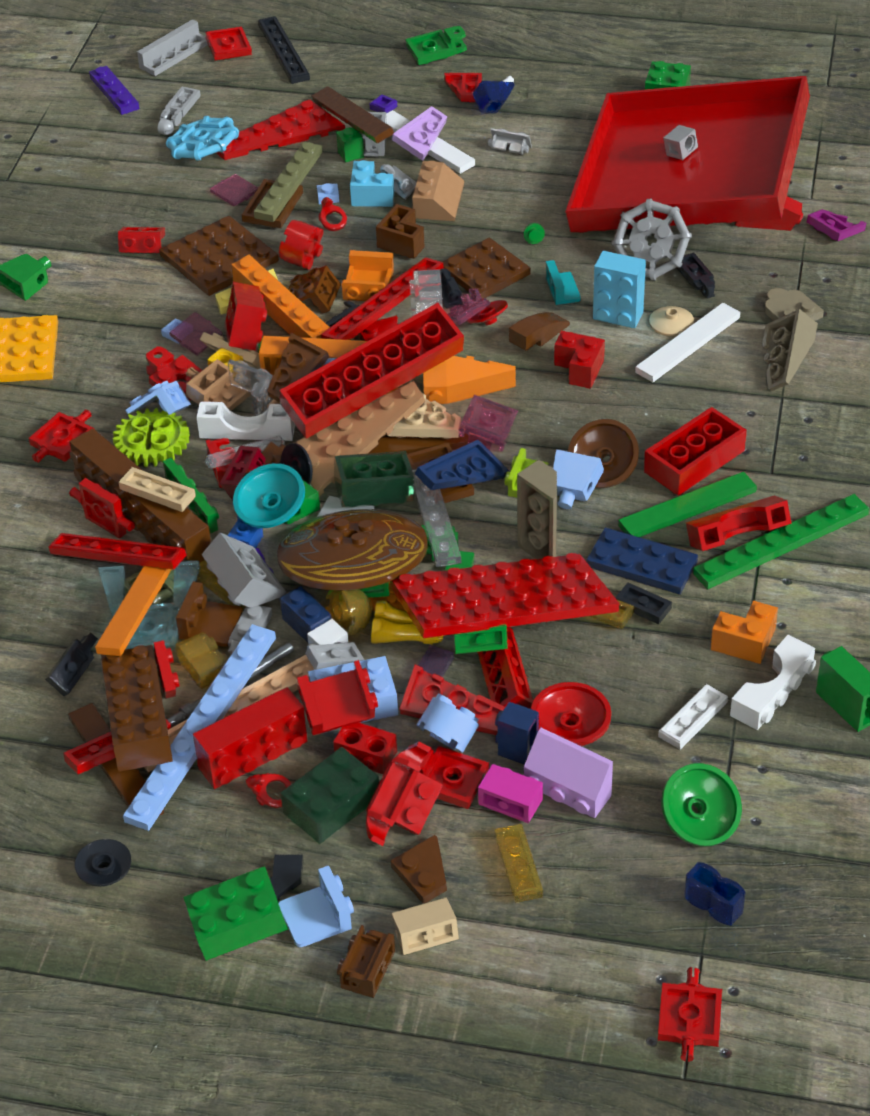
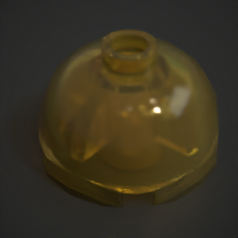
[325,589,373,636]

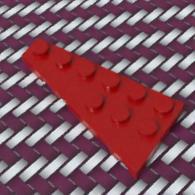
[216,99,345,160]

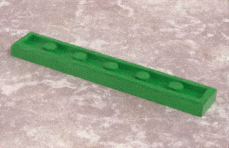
[618,471,757,537]

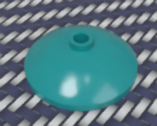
[233,464,305,528]

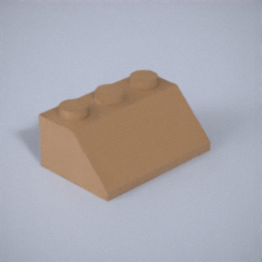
[412,161,464,221]

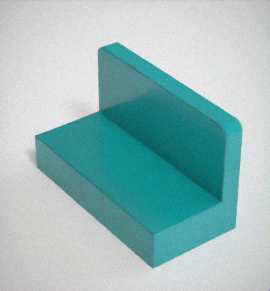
[546,260,581,305]

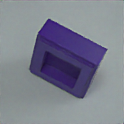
[370,94,398,114]

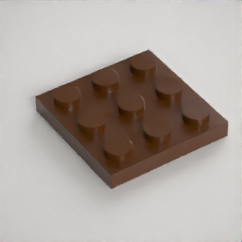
[442,237,531,301]

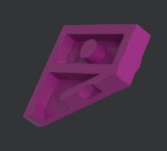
[806,209,867,241]

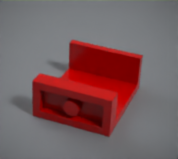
[297,660,378,736]

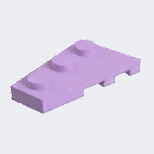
[392,106,447,161]

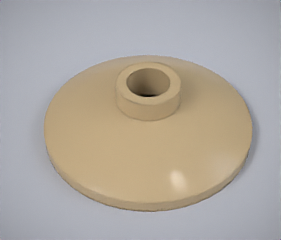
[649,306,694,336]

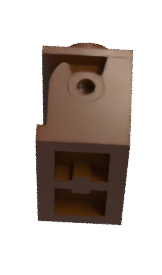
[337,925,395,998]

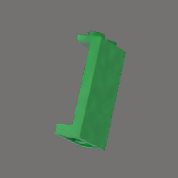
[453,624,508,654]

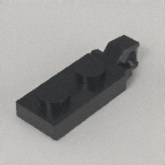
[676,252,715,299]
[45,632,98,696]

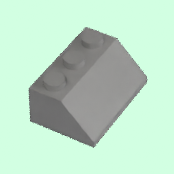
[202,532,286,608]

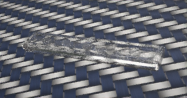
[409,469,461,567]

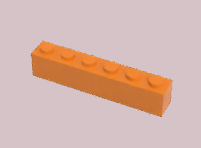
[232,255,330,339]

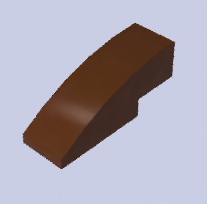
[509,312,570,351]

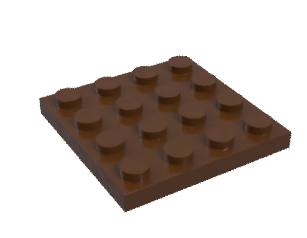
[159,216,279,296]

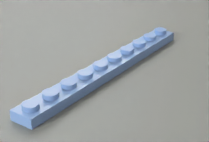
[123,624,276,831]

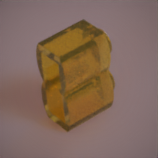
[176,632,228,689]

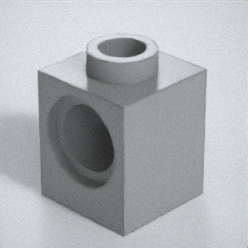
[663,125,698,160]

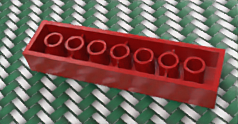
[280,303,464,439]

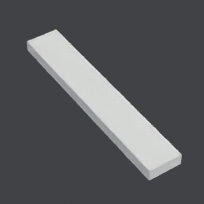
[386,110,475,174]
[635,303,740,383]

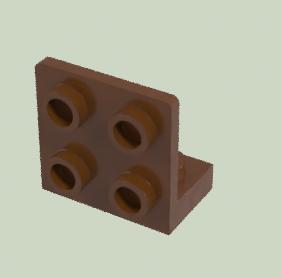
[288,265,341,314]
[176,581,243,647]

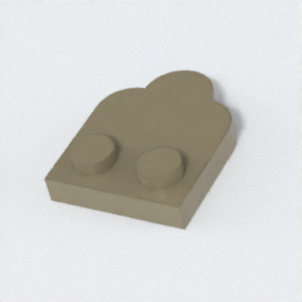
[765,288,824,321]

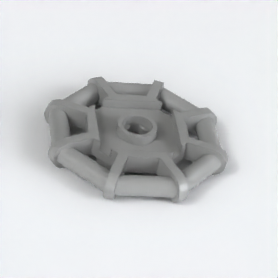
[611,198,692,281]

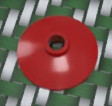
[466,300,508,325]

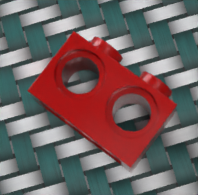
[333,722,397,774]

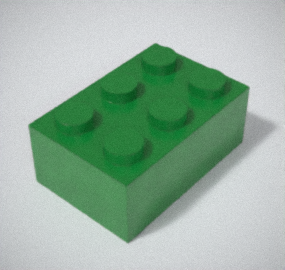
[183,866,288,961]

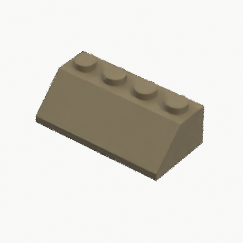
[517,460,557,559]

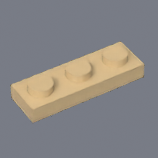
[200,332,261,371]
[119,467,196,512]

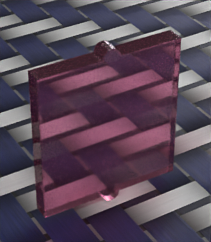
[210,174,258,206]
[169,312,223,356]

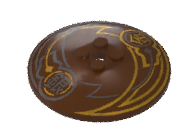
[277,509,428,590]

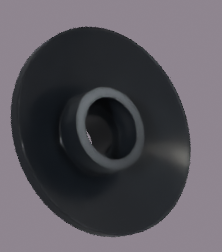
[281,443,313,485]
[75,839,132,887]

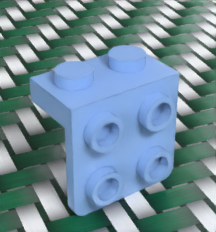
[279,866,354,947]

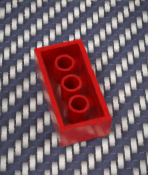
[644,407,747,496]
[193,687,308,789]

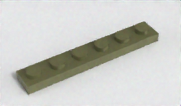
[254,142,323,222]

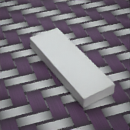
[658,684,728,750]

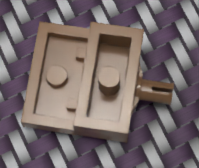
[186,359,251,411]

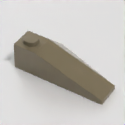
[763,309,818,391]

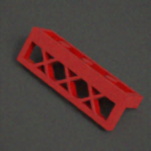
[478,627,533,709]

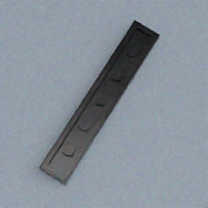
[258,16,310,84]

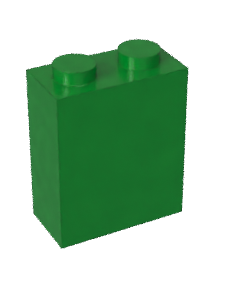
[816,646,870,732]

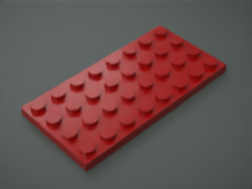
[390,553,619,638]

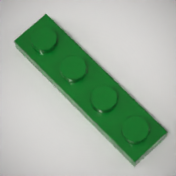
[163,458,219,534]

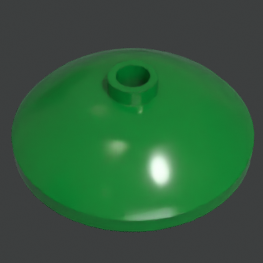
[661,763,742,847]

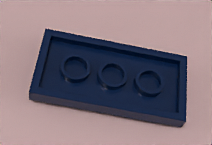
[586,527,698,595]

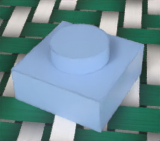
[317,183,339,204]

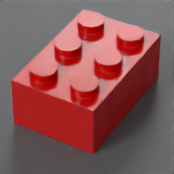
[225,282,267,351]

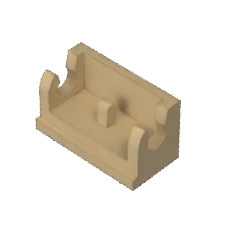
[392,897,459,955]

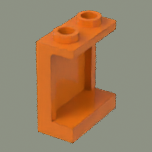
[342,250,394,301]

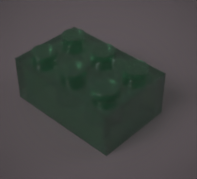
[334,451,415,507]
[280,747,380,844]

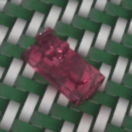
[448,288,490,325]

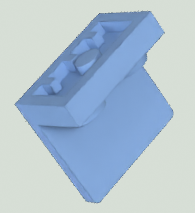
[125,381,191,415]

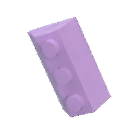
[524,728,613,818]

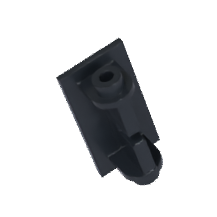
[432,268,467,309]

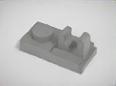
[305,642,364,670]

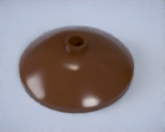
[568,419,639,489]

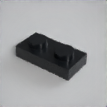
[615,582,672,624]

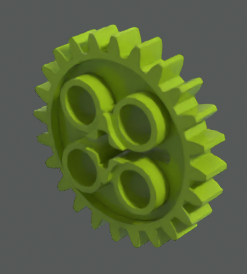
[113,408,190,467]

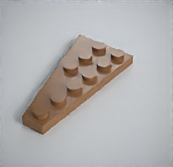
[294,381,425,497]

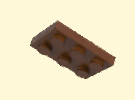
[241,179,303,228]
[404,443,474,508]

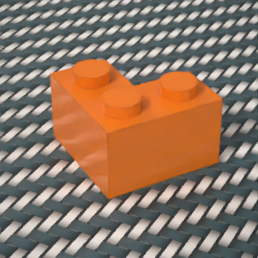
[711,601,778,664]

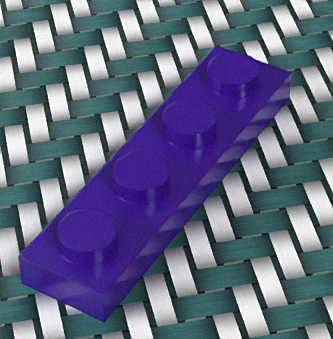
[89,66,139,115]

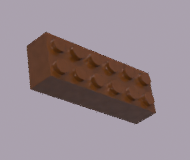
[101,645,173,772]

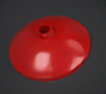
[531,682,611,746]

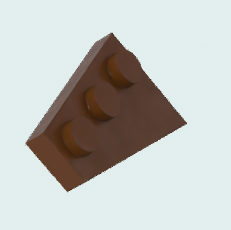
[267,333,329,402]

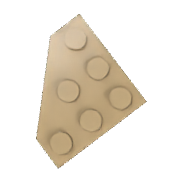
[388,392,461,439]

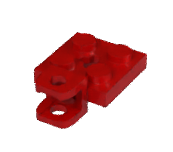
[146,346,203,401]
[409,745,489,809]

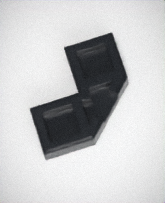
[270,855,304,901]

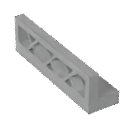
[137,19,208,76]

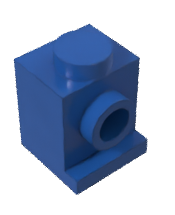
[228,516,263,548]

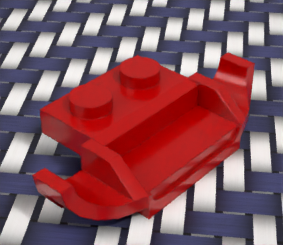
[366,741,443,846]

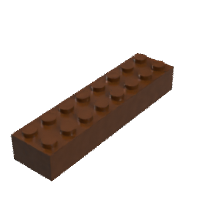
[69,428,211,575]

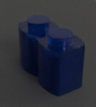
[684,862,746,926]

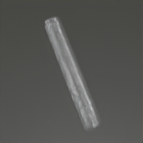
[205,436,285,469]

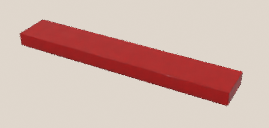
[48,533,187,570]

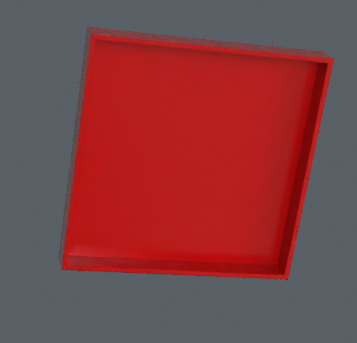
[565,76,810,233]

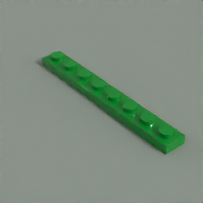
[693,494,869,590]

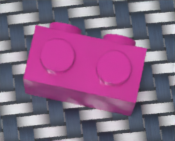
[478,764,543,824]

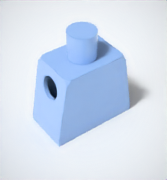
[553,450,604,509]

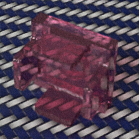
[459,395,518,452]

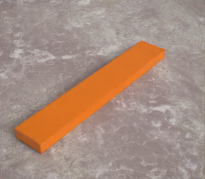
[95,566,172,656]

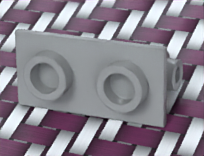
[488,128,532,155]
[380,164,417,200]

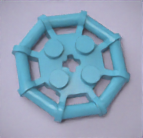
[166,116,239,161]

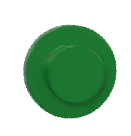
[523,223,545,244]

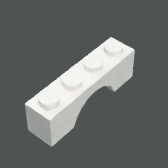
[197,402,295,441]
[730,635,816,730]

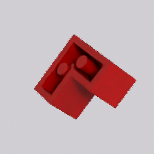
[554,330,605,389]

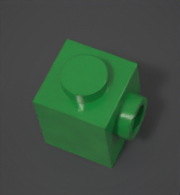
[336,127,364,163]

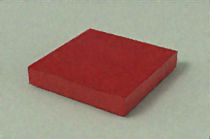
[205,27,252,60]

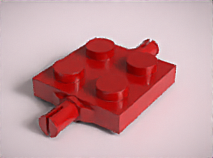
[29,409,95,463]
[69,478,135,539]
[658,967,722,1062]

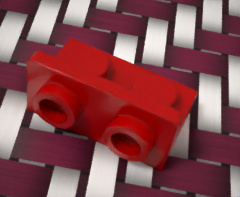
[118,227,165,253]

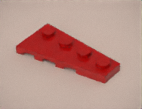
[399,664,505,735]

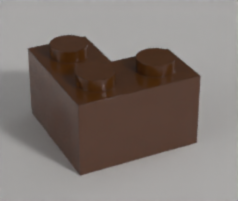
[376,204,425,259]

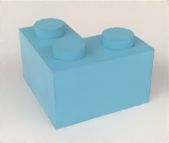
[350,160,394,207]

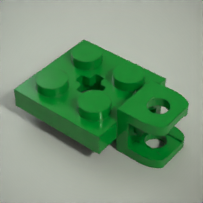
[405,26,467,65]

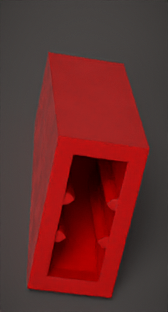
[735,196,803,231]

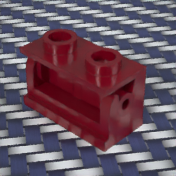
[220,446,269,501]

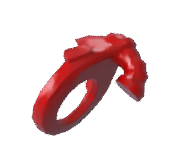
[319,197,347,231]
[246,773,293,808]

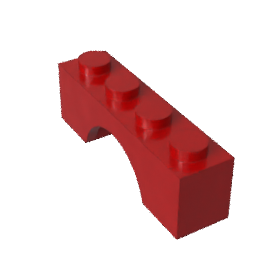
[686,495,792,551]

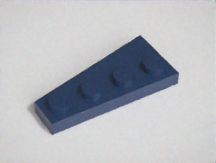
[414,440,510,490]

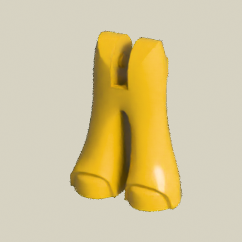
[371,600,443,644]

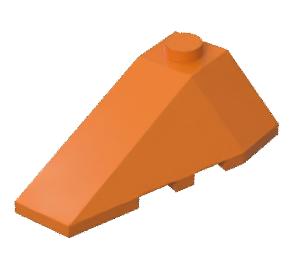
[423,356,516,404]

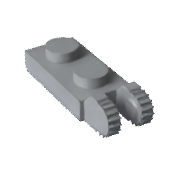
[160,86,201,126]

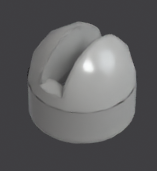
[158,118,174,135]

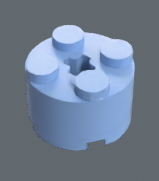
[416,693,479,753]

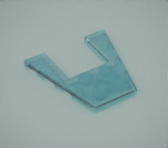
[98,561,200,651]

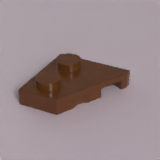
[391,835,447,904]

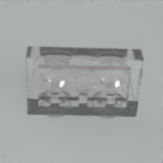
[228,359,273,416]

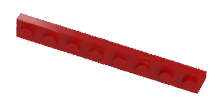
[321,257,443,340]

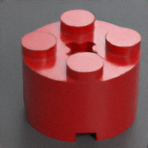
[279,220,324,270]

